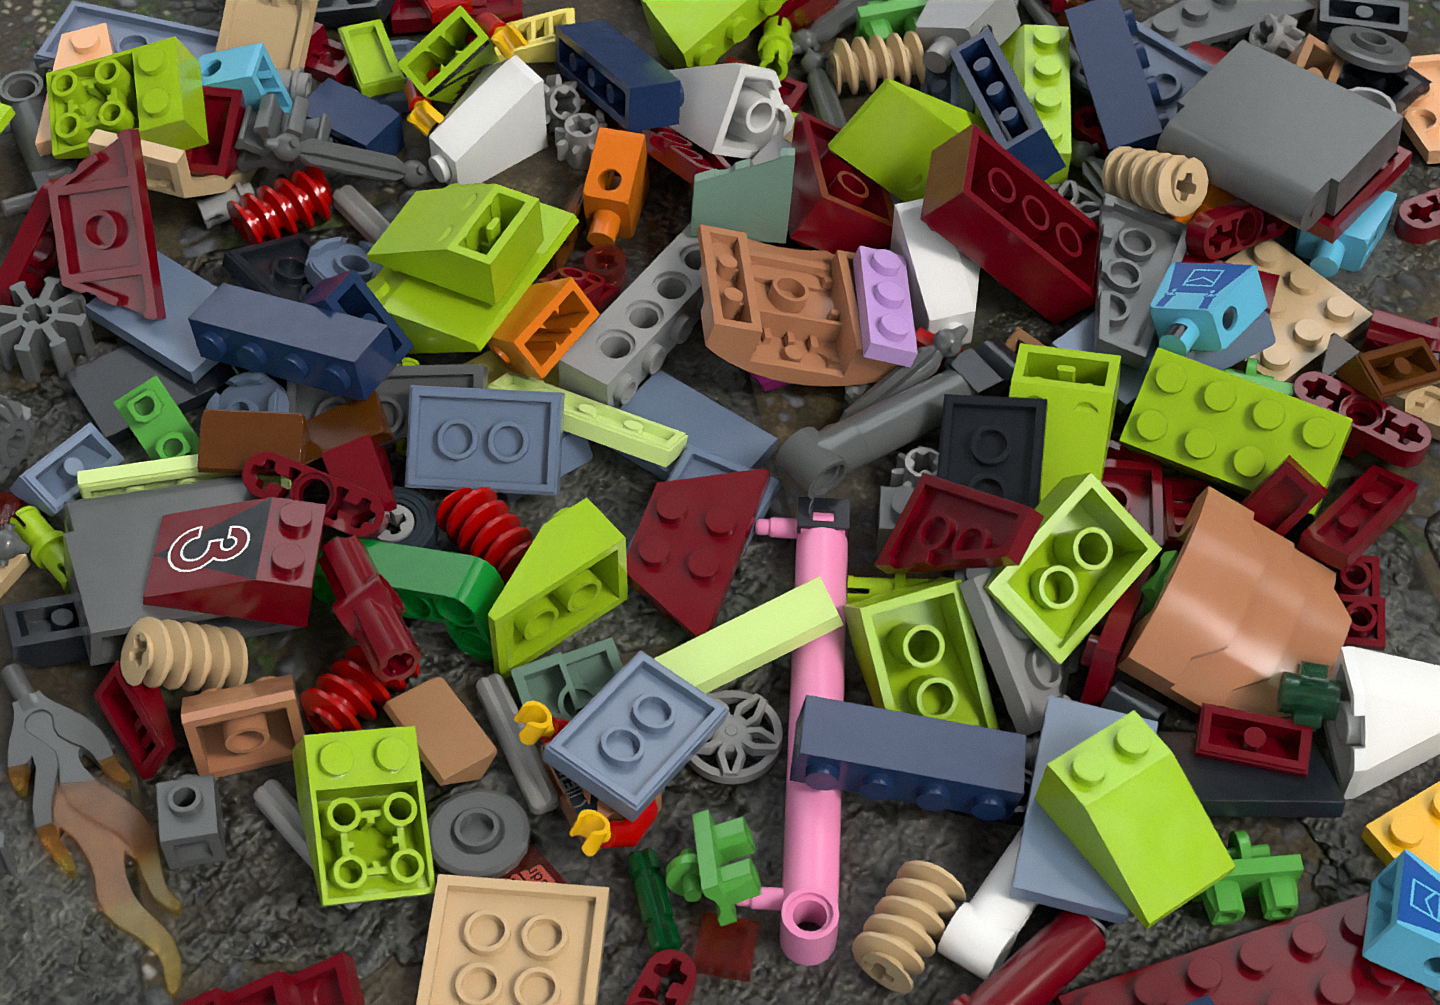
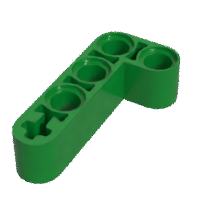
[313,535,505,661]

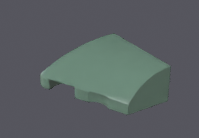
[690,147,795,243]
[510,637,623,721]

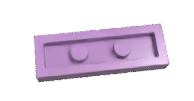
[853,245,918,368]

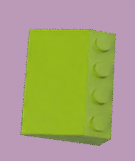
[366,183,579,354]

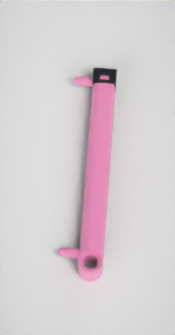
[736,497,850,966]

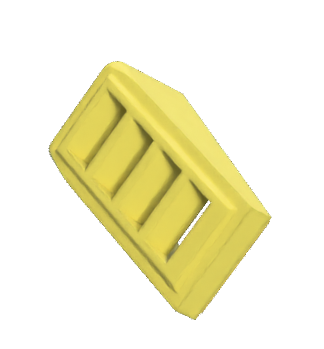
[495,8,575,63]

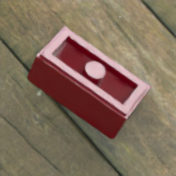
[1194,703,1313,778]

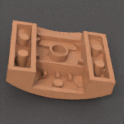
[697,224,898,386]
[1116,486,1352,718]

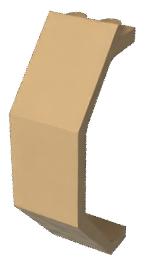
[87,0,318,198]

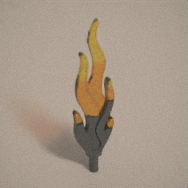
[1,663,182,997]

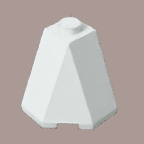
[428,55,548,185]
[668,63,794,160]
[890,198,980,344]
[1318,646,1440,799]

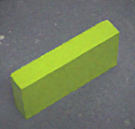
[338,19,405,98]

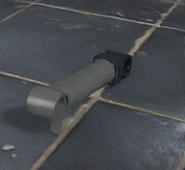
[776,337,1017,499]

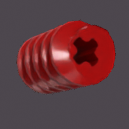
[227,166,333,245]
[436,487,534,586]
[299,645,421,734]

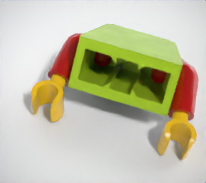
[397,5,528,137]

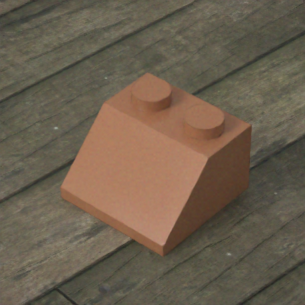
[181,674,305,778]

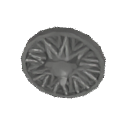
[1327,26,1412,73]
[428,789,531,879]

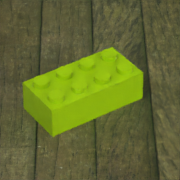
[1119,347,1353,522]

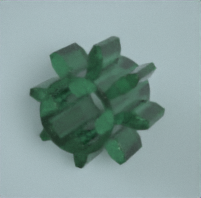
[1277,661,1341,732]

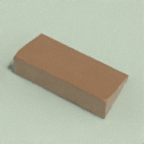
[383,677,497,786]

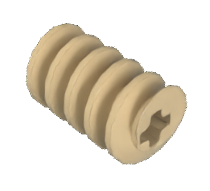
[829,31,925,96]
[1102,146,1208,216]
[120,617,248,692]
[852,860,966,994]

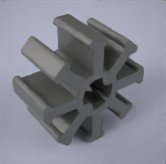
[234,93,333,188]
[0,277,96,383]

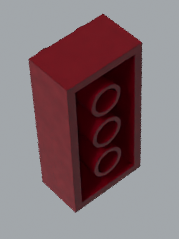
[920,123,1099,325]

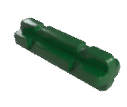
[627,848,680,955]

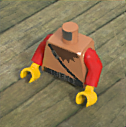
[514,701,662,856]

